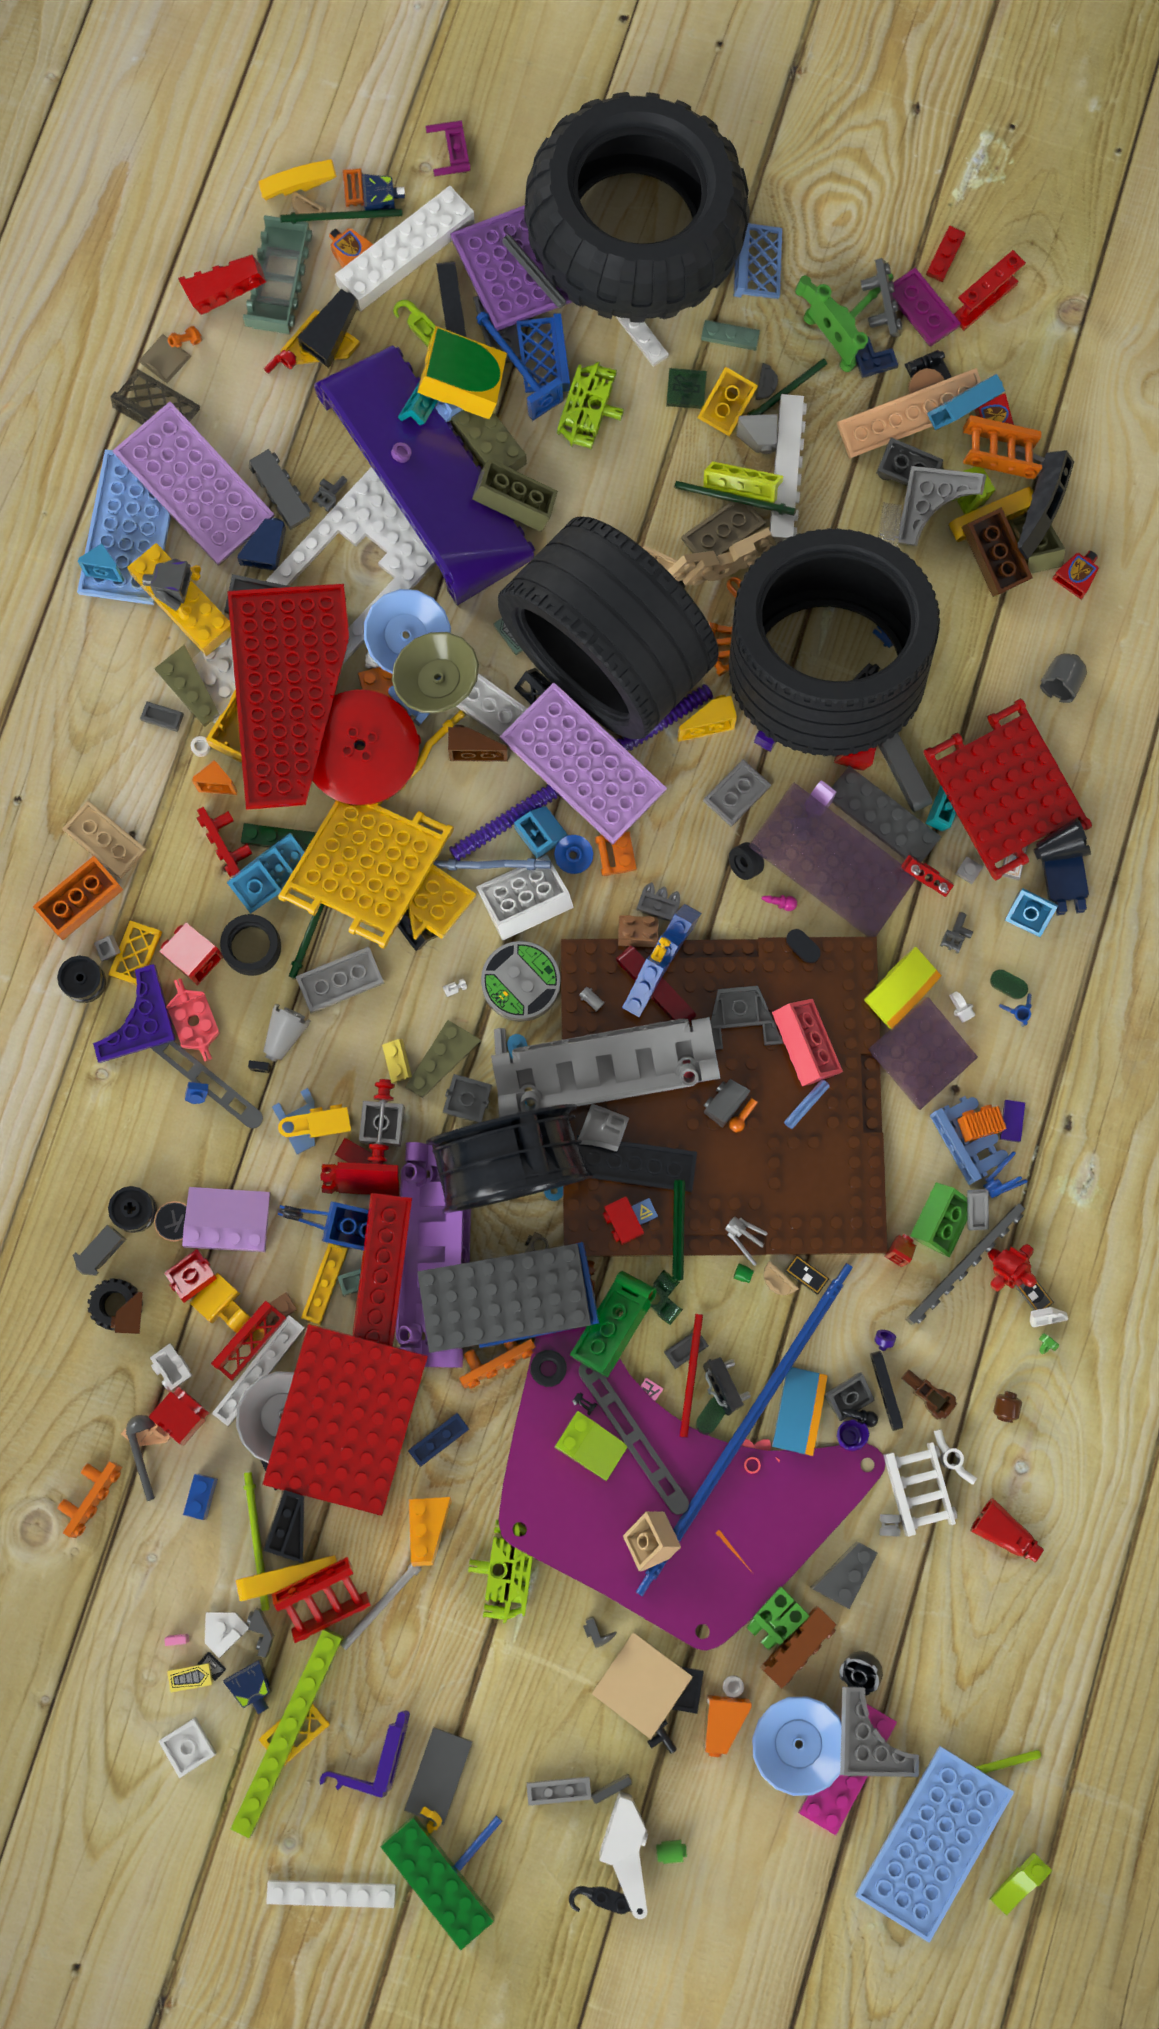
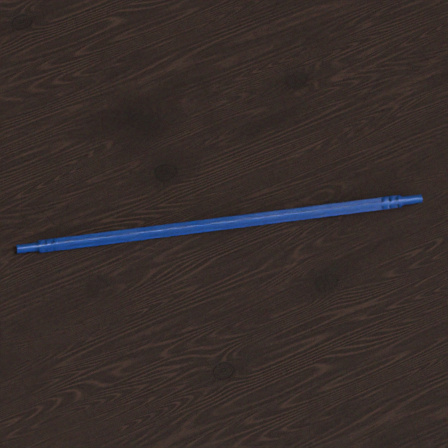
[636,1263,853,1596]

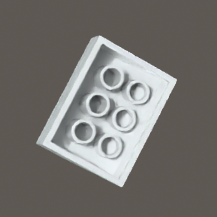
[476,854,574,940]

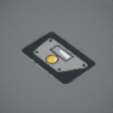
[198,1652,226,1681]

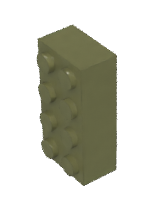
[451,410,527,471]
[472,458,558,532]

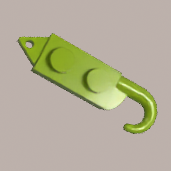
[393,300,436,347]

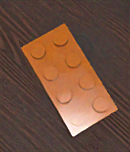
[33,856,123,940]

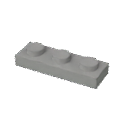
[527,1776,591,1806]

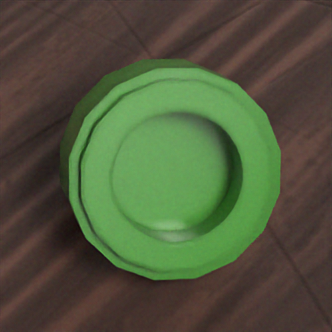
[1039,1333,1059,1354]

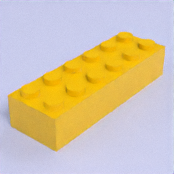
[127,543,231,657]

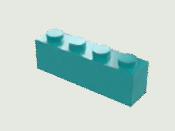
[925,785,956,831]

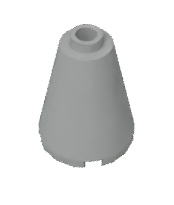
[263,1004,311,1062]

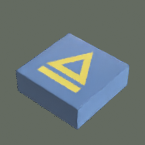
[631,1198,658,1225]

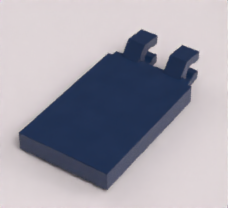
[1042,857,1089,916]

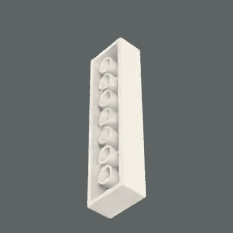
[335,186,475,312]

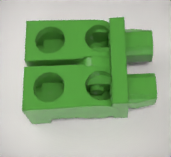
[747,1586,810,1650]

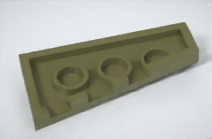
[154,645,219,727]
[406,1020,482,1098]

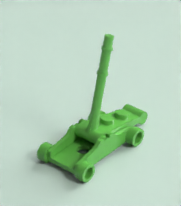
[795,274,894,372]

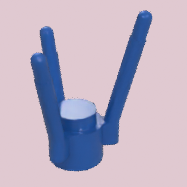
[999,993,1032,1027]
[983,1151,1028,1198]

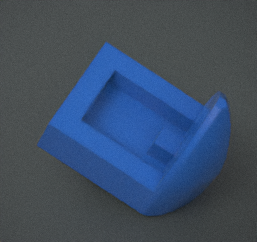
[185,1082,208,1104]

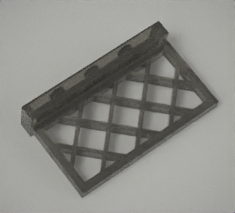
[110,369,200,425]

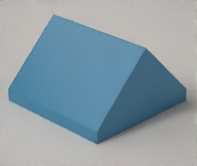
[78,543,124,583]
[1005,888,1058,937]

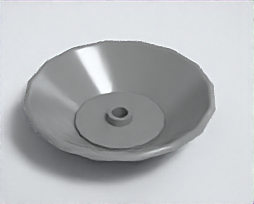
[236,1371,294,1463]

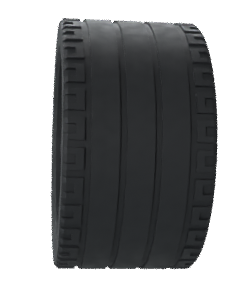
[498,517,718,739]
[729,528,940,757]

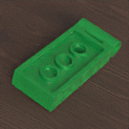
[570,1271,657,1378]

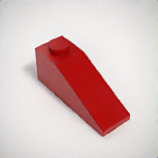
[884,1234,917,1267]

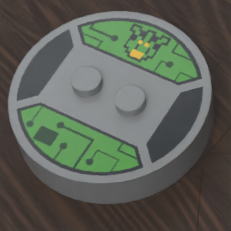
[481,941,560,1022]

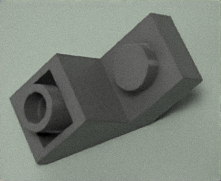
[247,1608,275,1658]

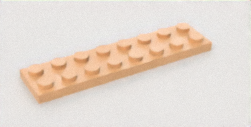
[837,368,981,459]

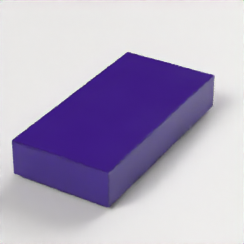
[1000,1100,1025,1143]

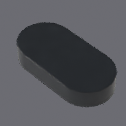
[786,929,820,964]

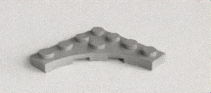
[897,466,986,546]
[840,1687,919,1777]

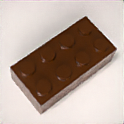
[961,507,1033,597]

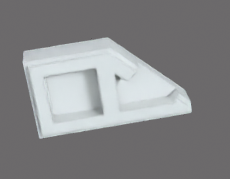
[1030,1307,1068,1327]

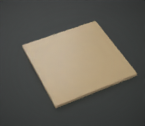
[592,1632,693,1739]

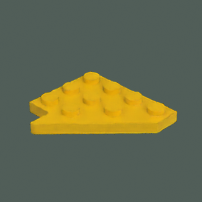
[408,864,476,940]

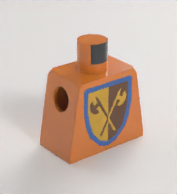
[329,228,373,268]

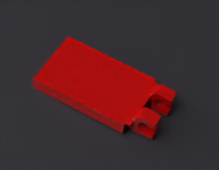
[320,1162,400,1196]

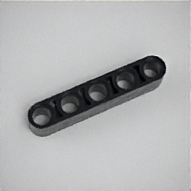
[436,261,467,338]

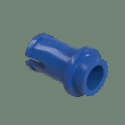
[872,626,893,648]

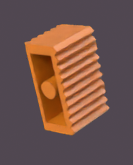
[957,1104,1007,1142]

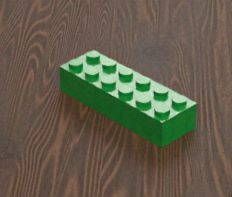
[380,1815,495,1951]

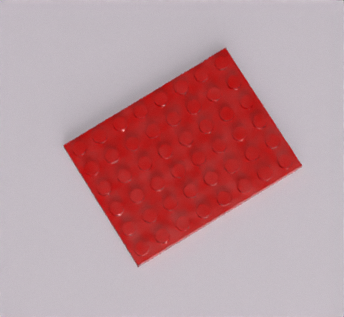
[262,1323,428,1516]

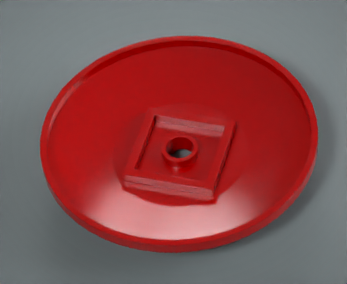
[312,689,419,806]

